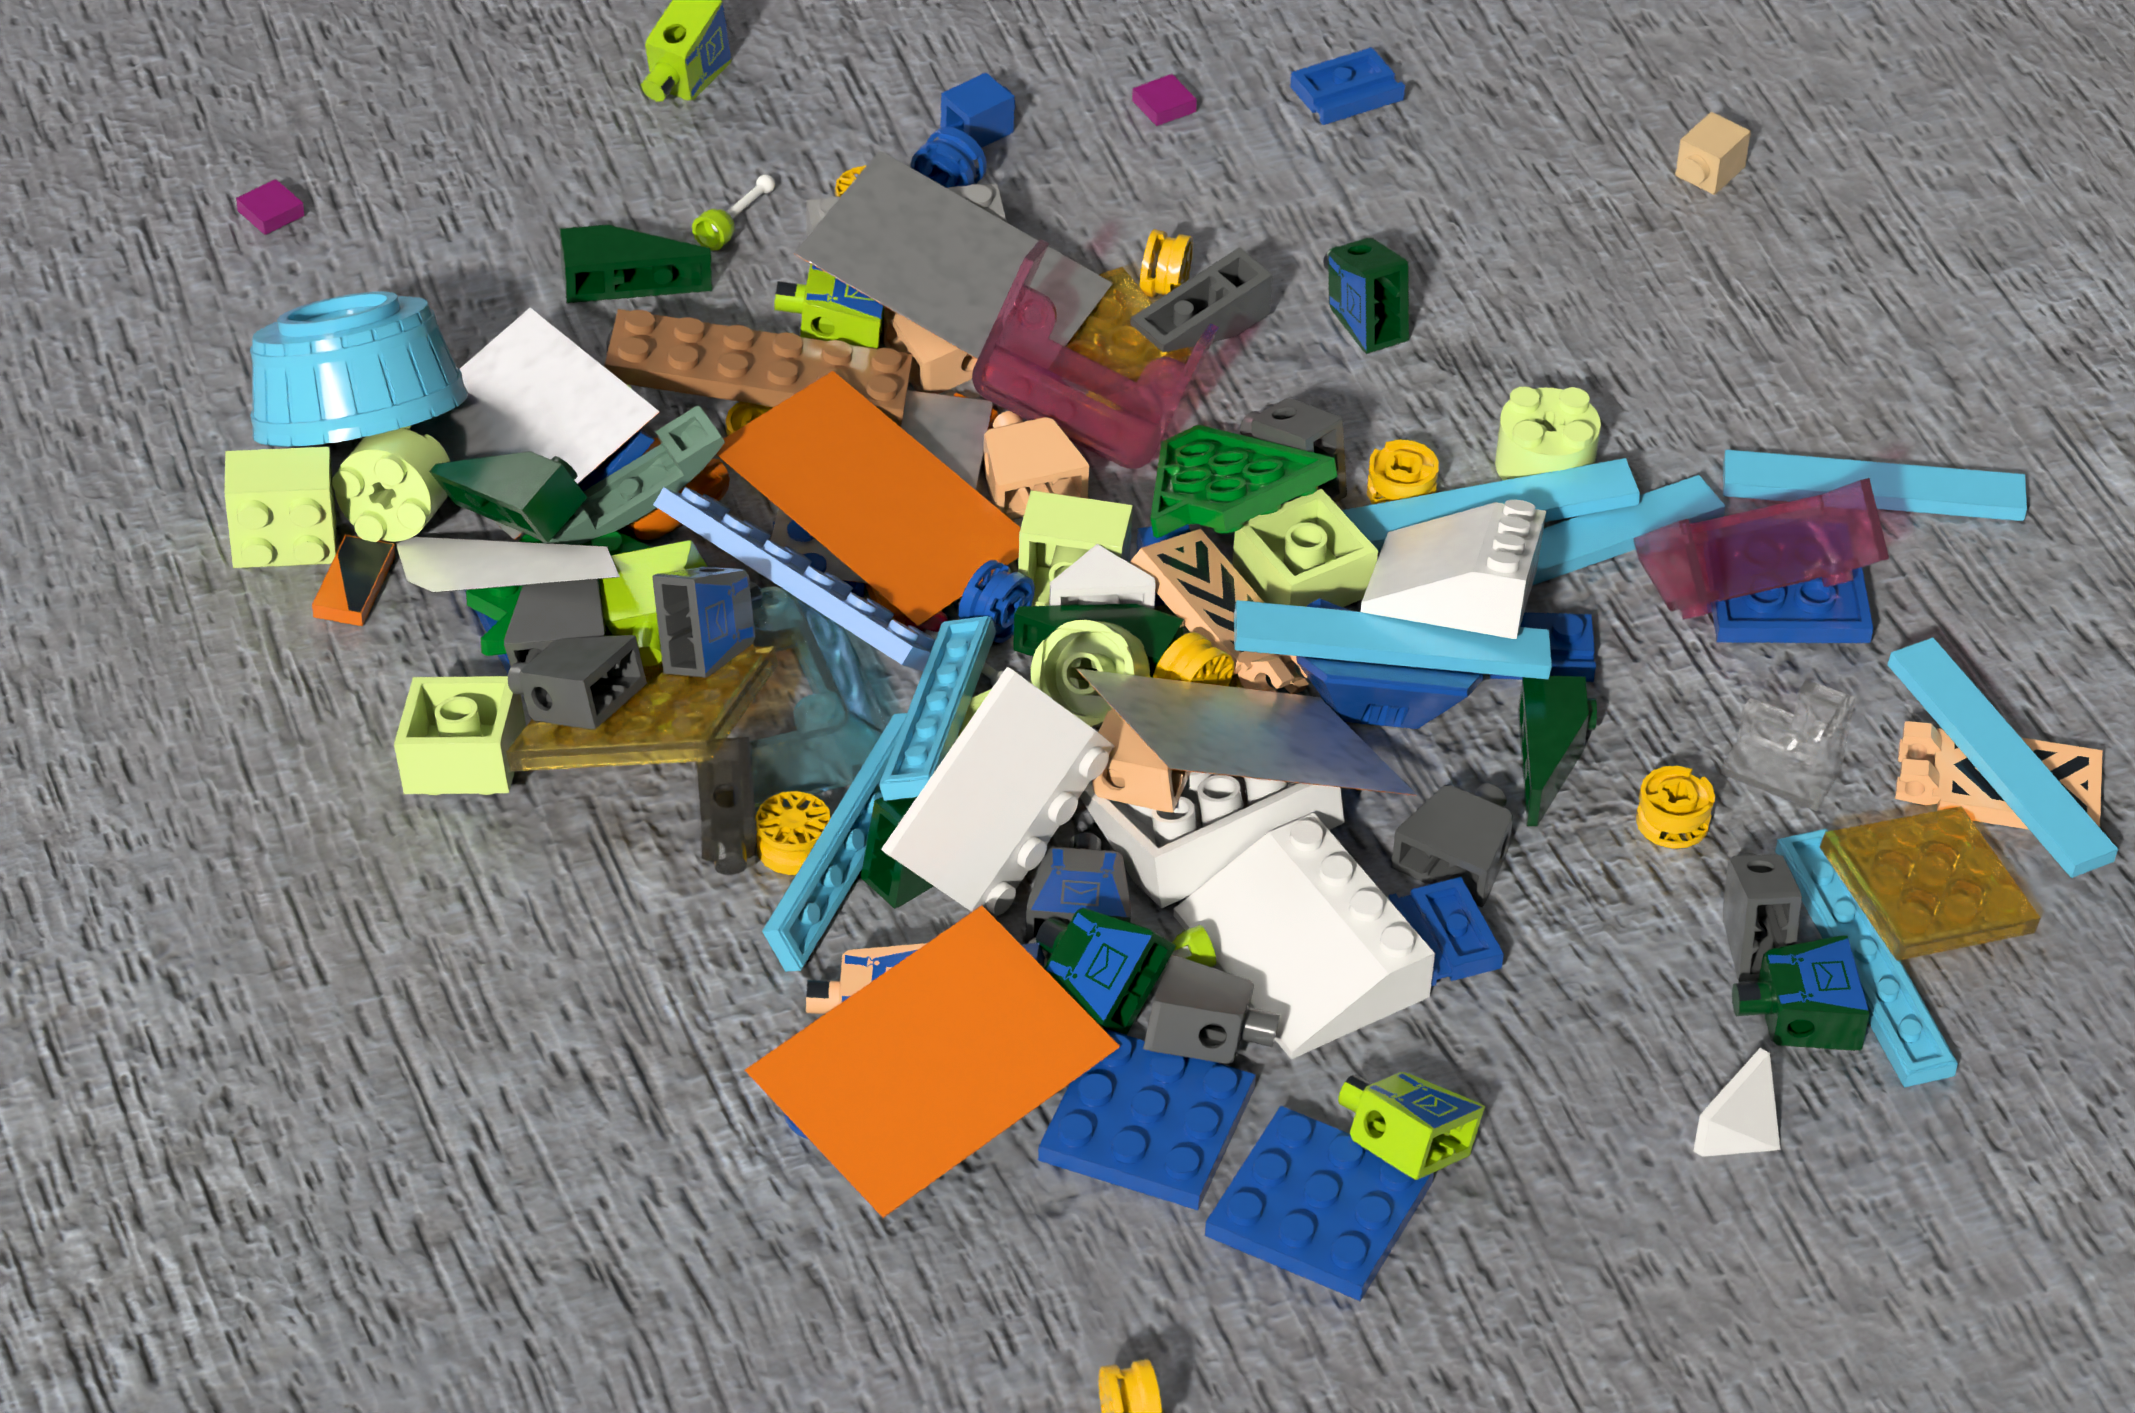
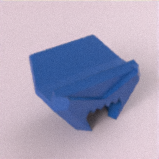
[1296,598,1483,729]

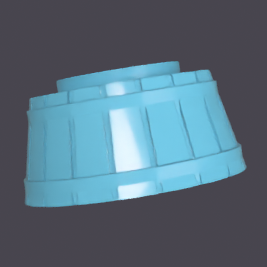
[250,291,468,447]

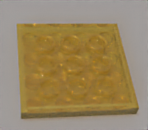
[506,644,778,772]

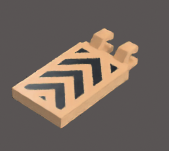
[1130,529,1309,694]
[1895,721,2103,830]

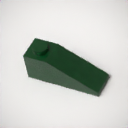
[559,224,712,303]
[429,451,588,543]
[1013,604,1184,678]
[1518,676,1597,827]

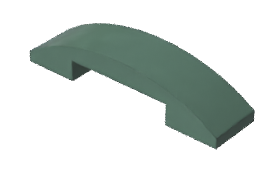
[541,405,725,545]

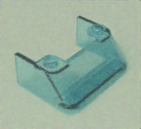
[728,586,889,808]

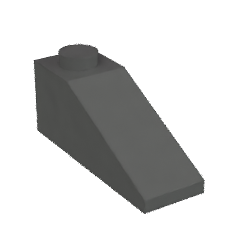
[1130,247,1273,352]

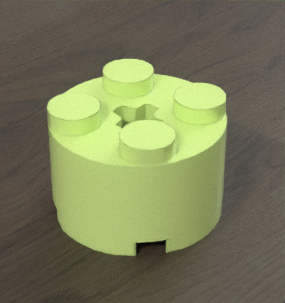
[1495,386,1601,480]
[332,425,450,542]
[1031,620,1150,728]

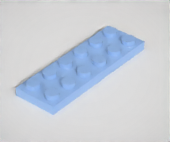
[653,487,935,671]

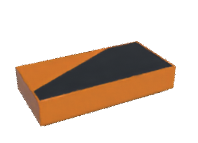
[312,535,395,627]

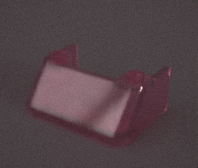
[972,239,1219,469]
[1633,478,1889,620]

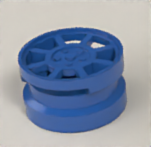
[910,127,987,188]
[958,560,1035,643]

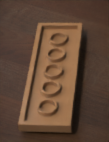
[604,309,913,427]

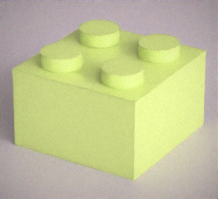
[224,447,336,568]
[1232,489,1378,607]
[1018,490,1133,606]
[394,676,526,795]

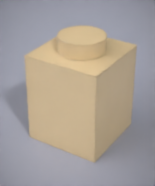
[1675,112,1751,195]

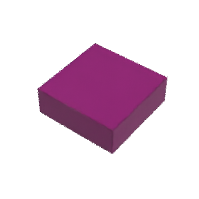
[1132,74,1197,126]
[236,179,305,235]

